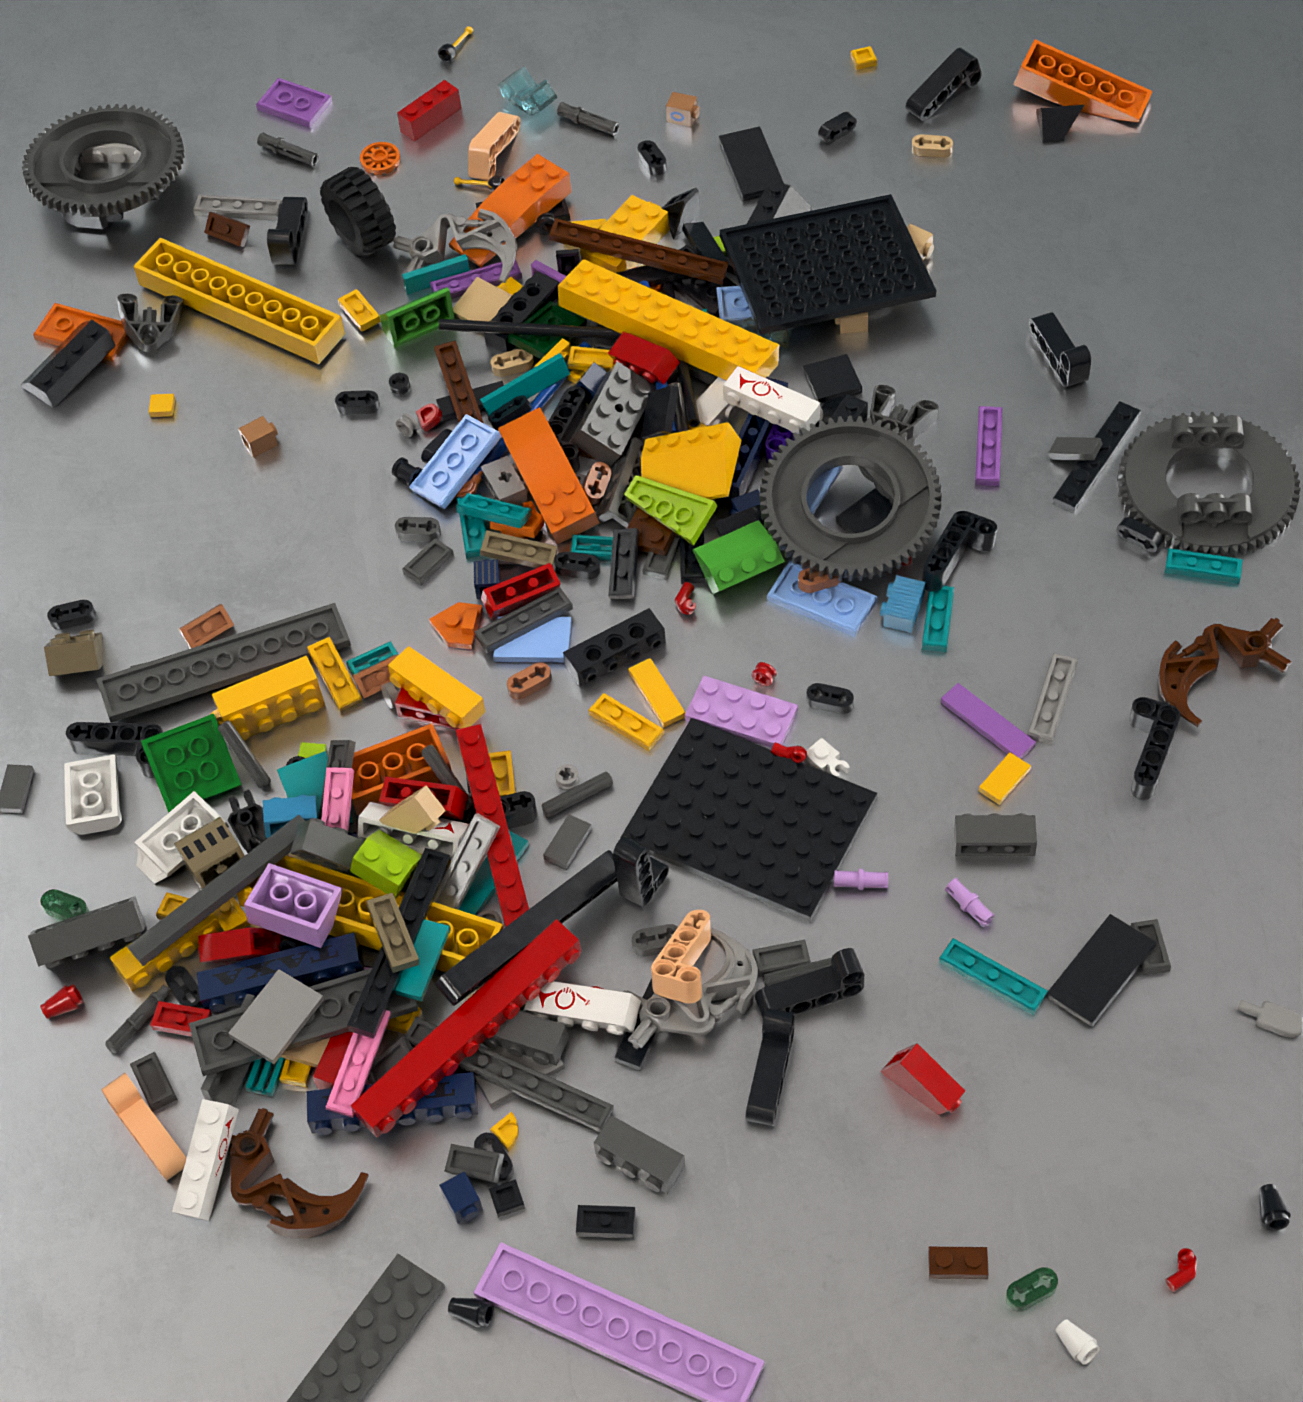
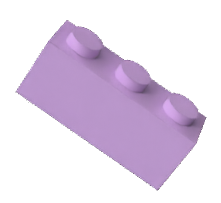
[244,863,342,948]

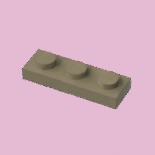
[480,530,557,568]
[367,893,419,973]

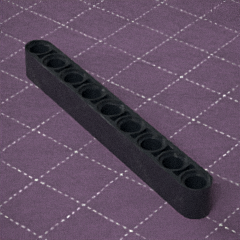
[435,850,617,1006]

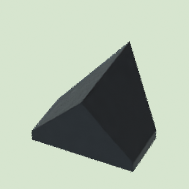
[1036,105,1084,143]
[661,188,700,239]

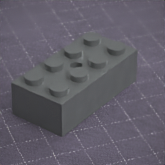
[570,361,656,467]
[28,896,146,969]

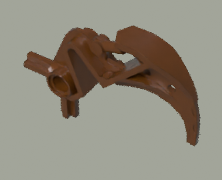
[1158,618,1292,727]
[228,1108,369,1239]

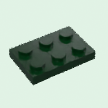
[508,301,587,359]

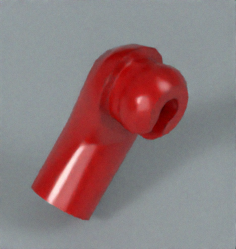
[675,582,696,615]
[771,742,807,763]
[1165,1248,1197,1292]

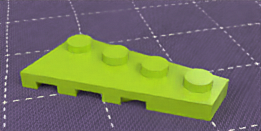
[624,475,717,546]

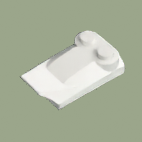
[64,755,122,834]
[135,791,229,884]

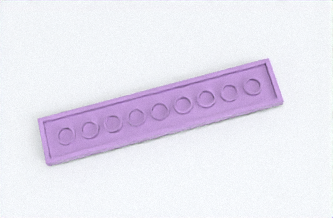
[473,1242,765,1402]

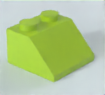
[350,829,422,899]

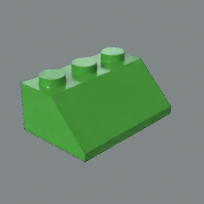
[380,287,455,348]
[693,520,785,594]

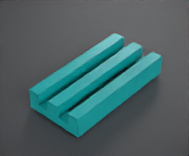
[570,535,613,561]
[346,641,399,675]
[245,1057,285,1097]

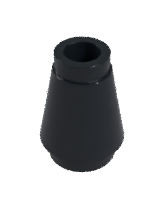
[1259,1184,1291,1230]
[448,1297,494,1328]

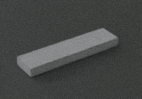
[193,195,282,221]
[1027,653,1078,745]
[433,813,500,910]

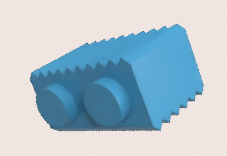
[880,575,926,633]
[263,795,318,838]

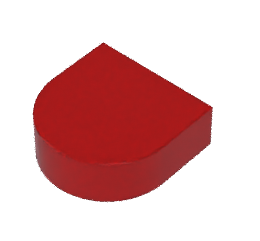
[416,404,442,432]

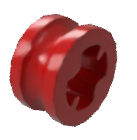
[751,662,777,686]

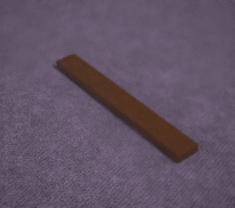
[549,218,729,285]

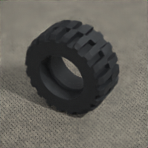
[320,167,396,257]

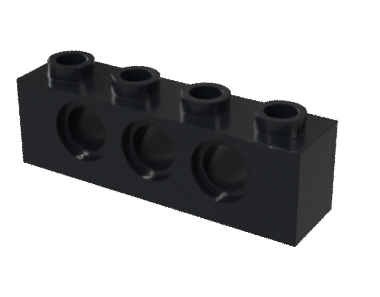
[484,271,559,353]
[563,608,666,687]

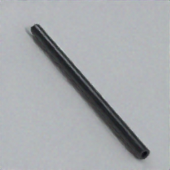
[662,282,700,427]
[439,319,621,339]

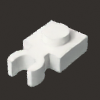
[805,738,850,778]

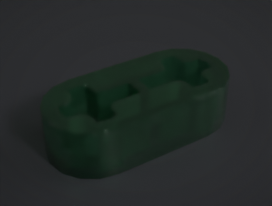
[40,889,89,920]
[1006,1267,1058,1312]

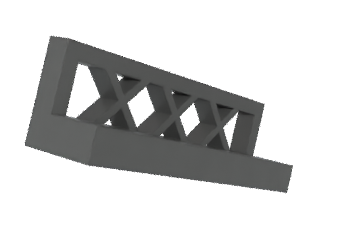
[596,437,644,528]
[201,994,255,1107]

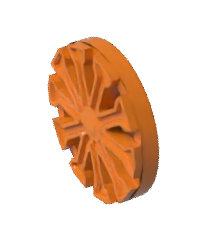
[360,142,400,175]

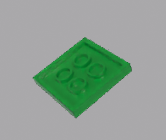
[141,713,242,813]

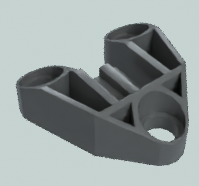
[117,293,183,353]
[870,385,939,440]

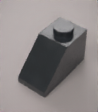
[556,249,581,276]

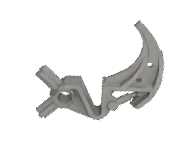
[393,209,517,283]
[623,928,758,1049]

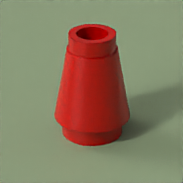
[40,984,83,1019]

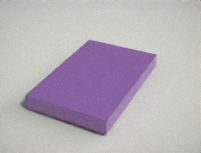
[256,78,332,128]

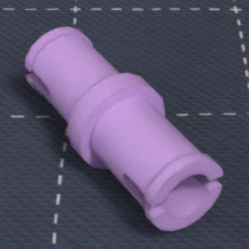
[833,869,888,890]
[945,878,995,927]

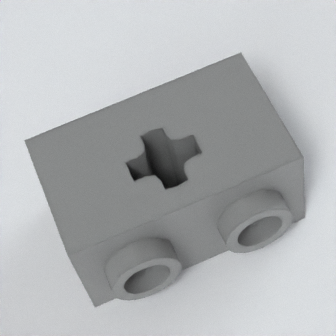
[481,456,530,506]

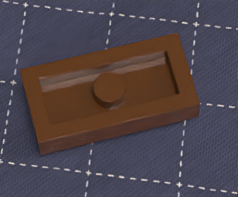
[204,212,250,247]
[928,1246,989,1279]

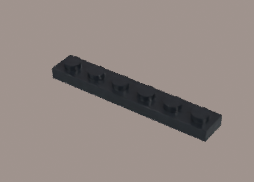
[1052,401,1141,513]

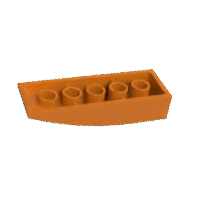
[1013,39,1153,123]
[449,154,572,267]
[498,407,600,545]

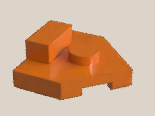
[490,501,544,539]
[429,602,483,650]

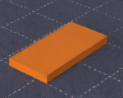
[33,303,129,362]

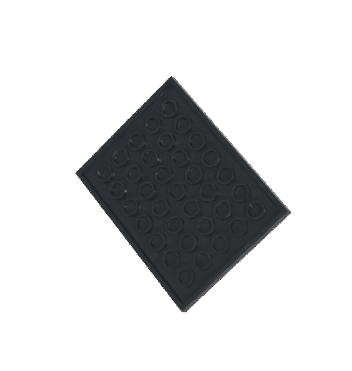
[719,194,937,335]
[620,718,878,923]

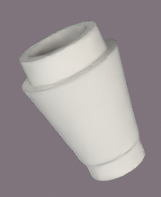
[1055,1320,1100,1365]

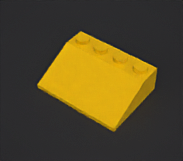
[641,422,742,500]

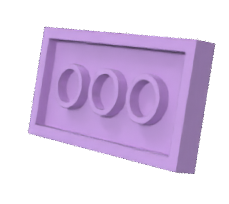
[685,676,798,748]

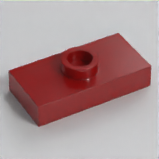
[150,1001,212,1037]

